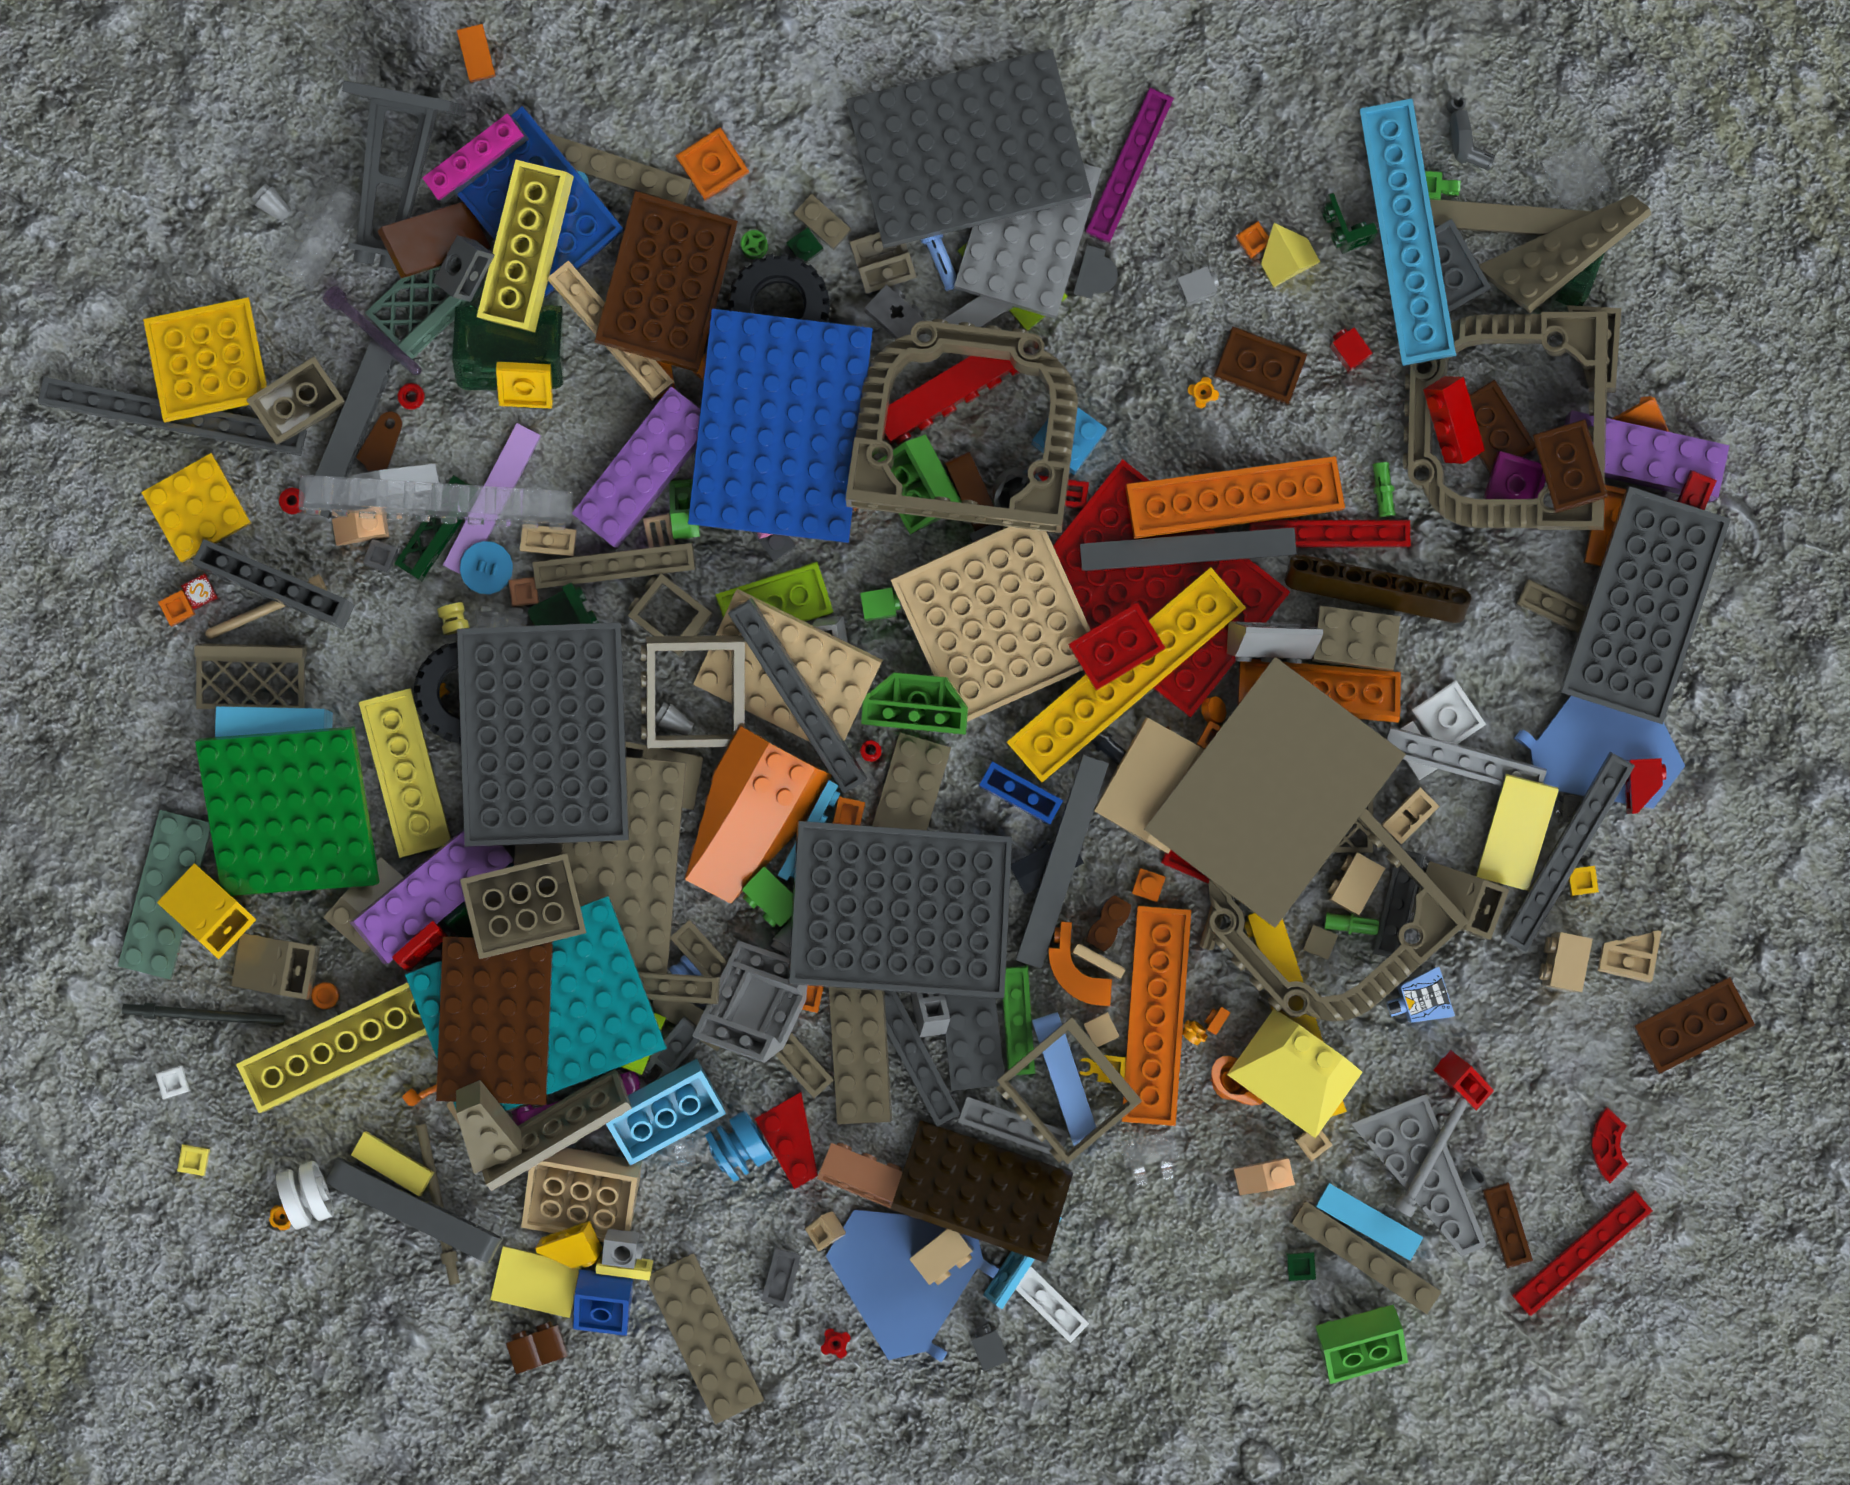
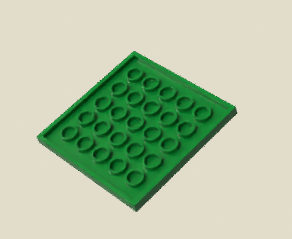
[195,726,380,896]

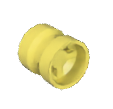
[437,602,470,635]

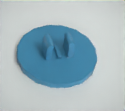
[459,541,513,594]

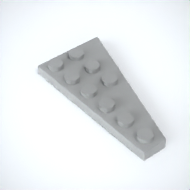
[1350,1094,1487,1256]

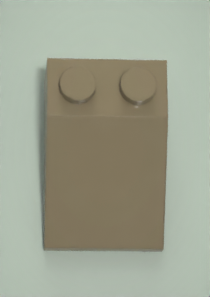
[246,356,345,445]
[323,857,404,953]

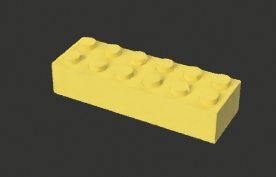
[477,160,574,333]

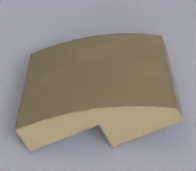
[849,231,917,294]

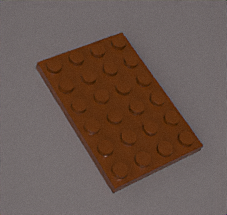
[594,191,738,372]
[436,937,553,1105]

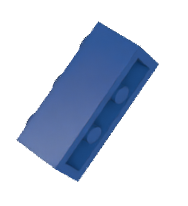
[979,762,1063,825]

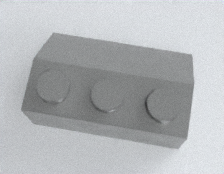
[1227,621,1323,663]

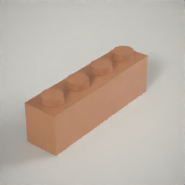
[817,1143,917,1219]

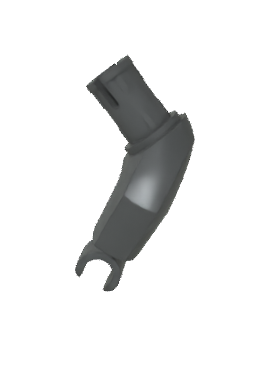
[1446,97,1495,171]

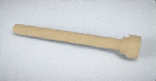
[205,574,327,639]

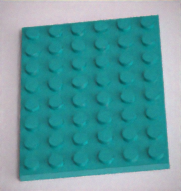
[405,896,667,1111]

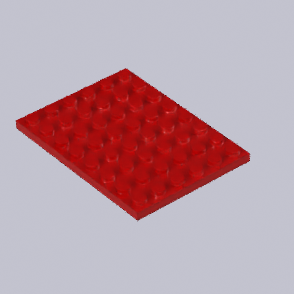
[1053,459,1290,718]

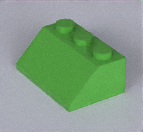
[878,434,961,535]
[1315,1304,1408,1384]

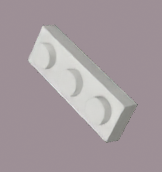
[1016,1266,1089,1343]

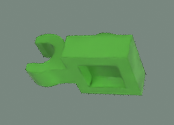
[1425,171,1461,200]

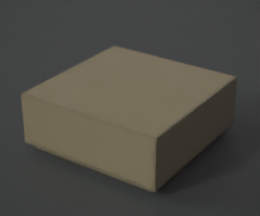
[1302,925,1338,960]

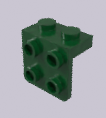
[528,582,599,626]

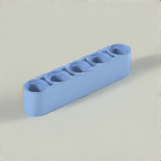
[1032,1012,1096,1146]

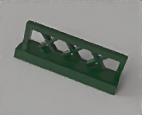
[394,475,480,582]

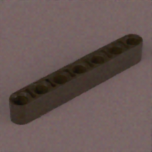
[1284,554,1472,623]

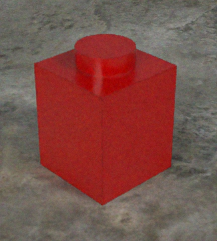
[1330,327,1373,372]

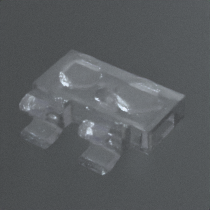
[1120,1131,1179,1186]

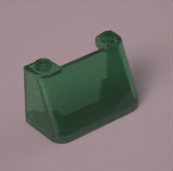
[452,305,564,390]

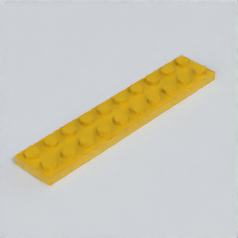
[1006,567,1246,783]

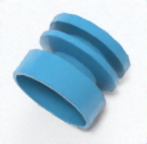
[705,1110,774,1182]

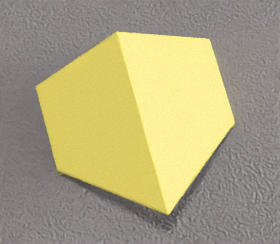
[1260,223,1320,287]

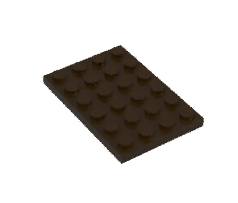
[890,1120,1073,1263]

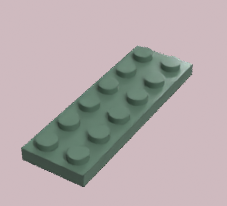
[118,810,211,980]

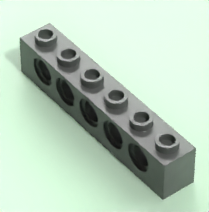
[193,539,354,630]

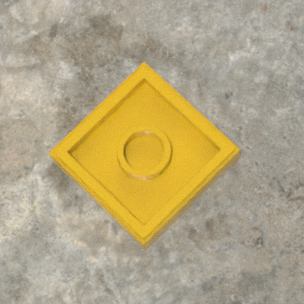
[496,362,553,409]

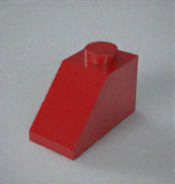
[1625,758,1667,814]
[1433,1050,1494,1111]

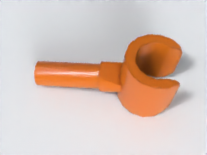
[402,1084,437,1106]

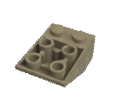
[626,742,704,810]
[1412,861,1510,940]
[231,933,321,1000]

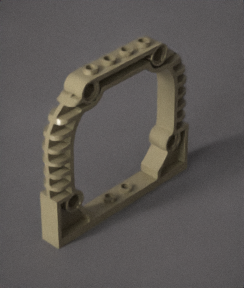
[1403,311,1608,530]
[846,319,1078,533]
[1209,809,1469,1021]

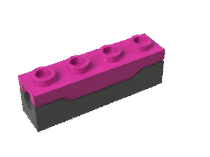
[422,113,529,203]

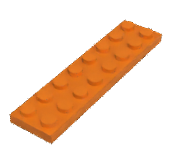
[1125,456,1345,539]
[1121,906,1191,1126]

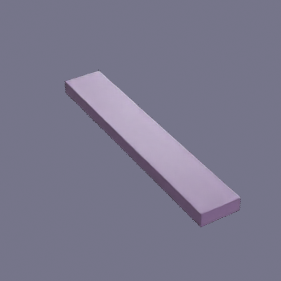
[443,423,541,575]

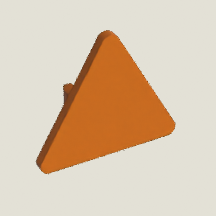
[1612,396,1669,432]

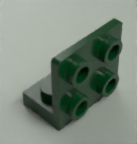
[1321,193,1378,254]

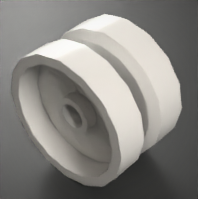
[276,1161,334,1230]

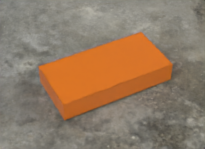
[457,24,496,83]

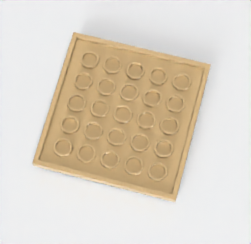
[890,527,1091,722]

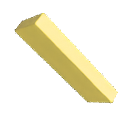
[351,1131,434,1196]

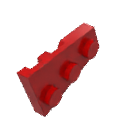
[755,1092,818,1189]

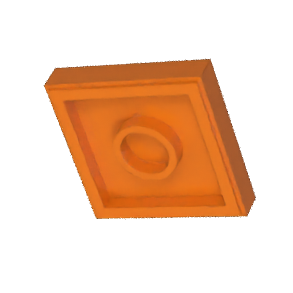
[675,127,749,201]

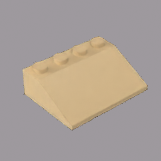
[1094,717,1205,854]
[521,1148,642,1242]

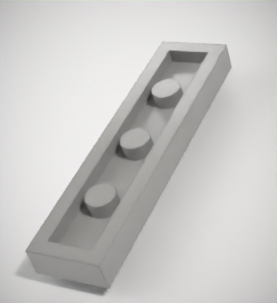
[958,1096,1069,1155]

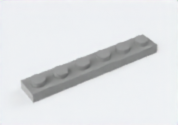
[1386,726,1547,786]

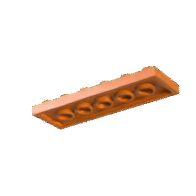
[1238,659,1401,723]

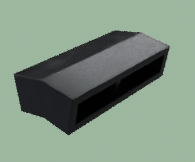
[1011,842,1084,894]

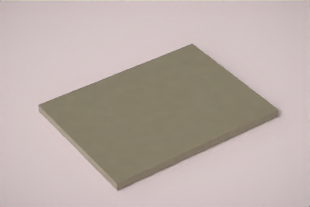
[1144,657,1406,928]

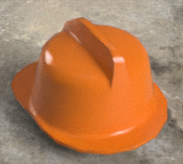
[1210,1056,1264,1106]

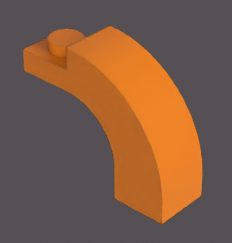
[1048,922,1112,1006]

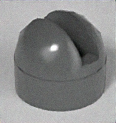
[1462,1166,1486,1190]

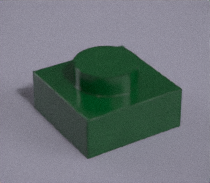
[786,227,824,263]
[1286,1252,1316,1281]

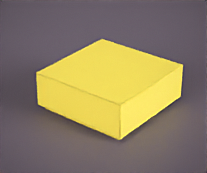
[177,1144,210,1176]

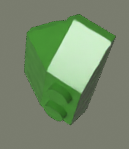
[861,672,968,735]

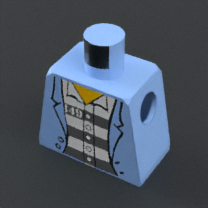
[1386,967,1455,1023]

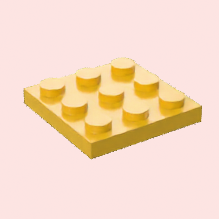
[141,453,252,563]

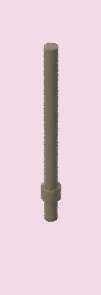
[416,1124,460,1285]

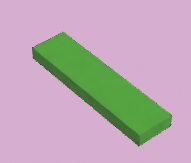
[1003,966,1035,1075]

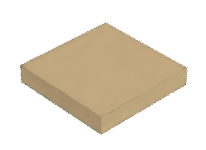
[1071,944,1125,979]

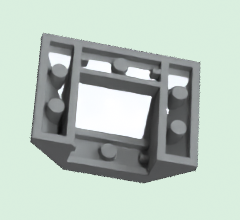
[692,940,808,1062]

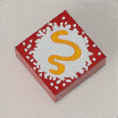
[181,574,218,610]

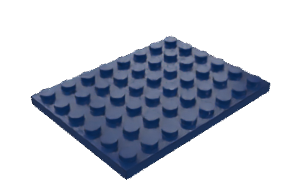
[688,309,873,543]

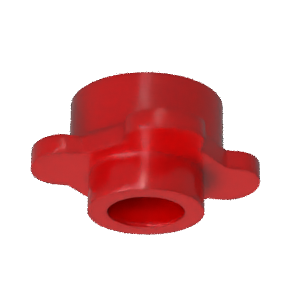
[821,1328,851,1359]

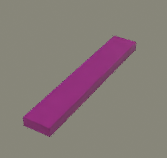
[1085,88,1174,244]

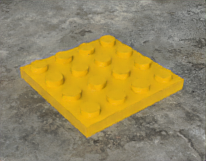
[143,297,267,422]

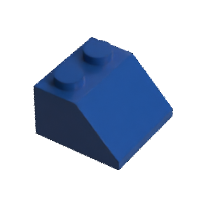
[573,1269,633,1336]

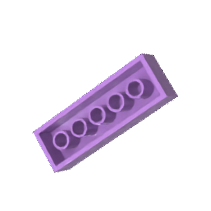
[572,387,700,548]
[1564,410,1730,501]
[350,829,513,964]

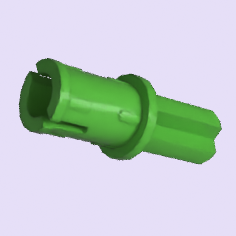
[1324,912,1379,935]

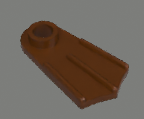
[356,411,403,471]

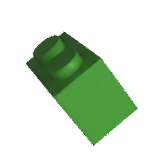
[742,867,793,927]

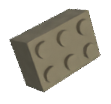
[1310,606,1401,671]

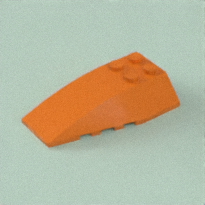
[684,725,832,904]

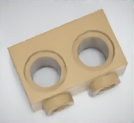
[1381,787,1440,845]

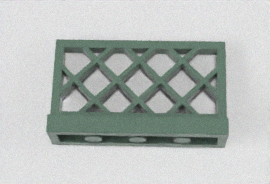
[365,266,485,360]

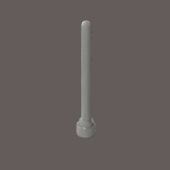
[1392,1098,1467,1217]

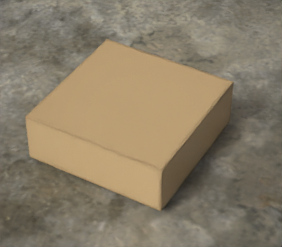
[1083,1012,1120,1047]
[1294,1130,1333,1162]

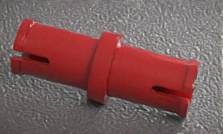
[860,740,882,762]

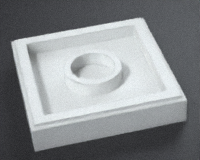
[1411,680,1486,744]

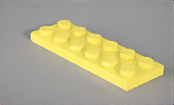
[358,688,451,858]

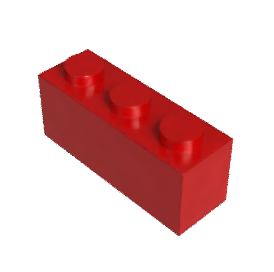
[1423,376,1485,464]

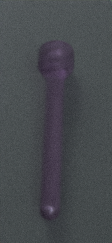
[323,286,422,375]

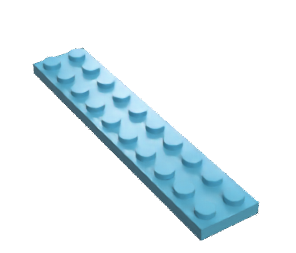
[1360,98,1456,366]

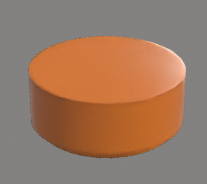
[1201,696,1226,724]
[311,982,340,1009]

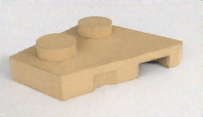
[1597,930,1662,983]

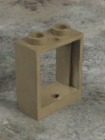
[628,574,713,657]

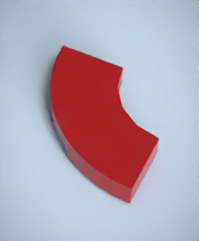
[1591,1107,1628,1184]

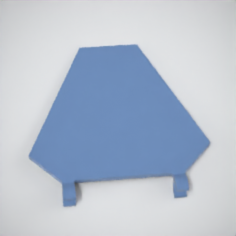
[1514,695,1685,809]
[826,1210,1000,1362]

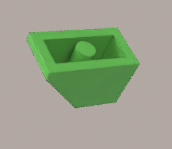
[669,479,700,539]

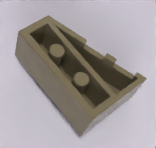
[1567,305,1621,393]
[456,1080,522,1174]

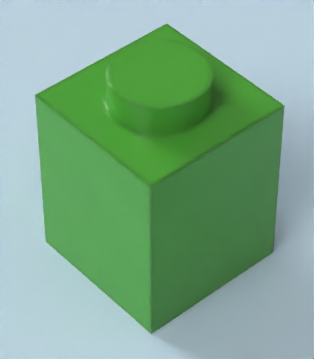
[860,588,901,622]

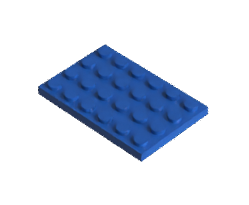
[457,106,624,299]

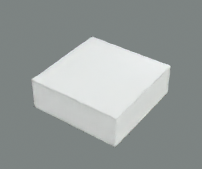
[155,1065,190,1099]

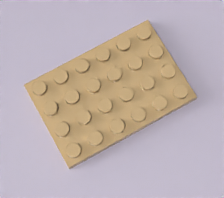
[693,589,883,742]

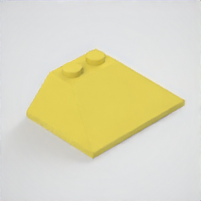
[1227,1009,1362,1138]

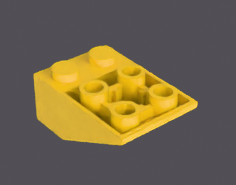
[156,863,256,959]

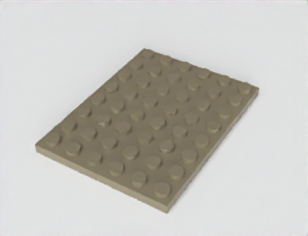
[514,757,686,974]

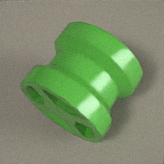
[741,230,768,260]

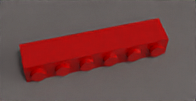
[884,356,1020,445]

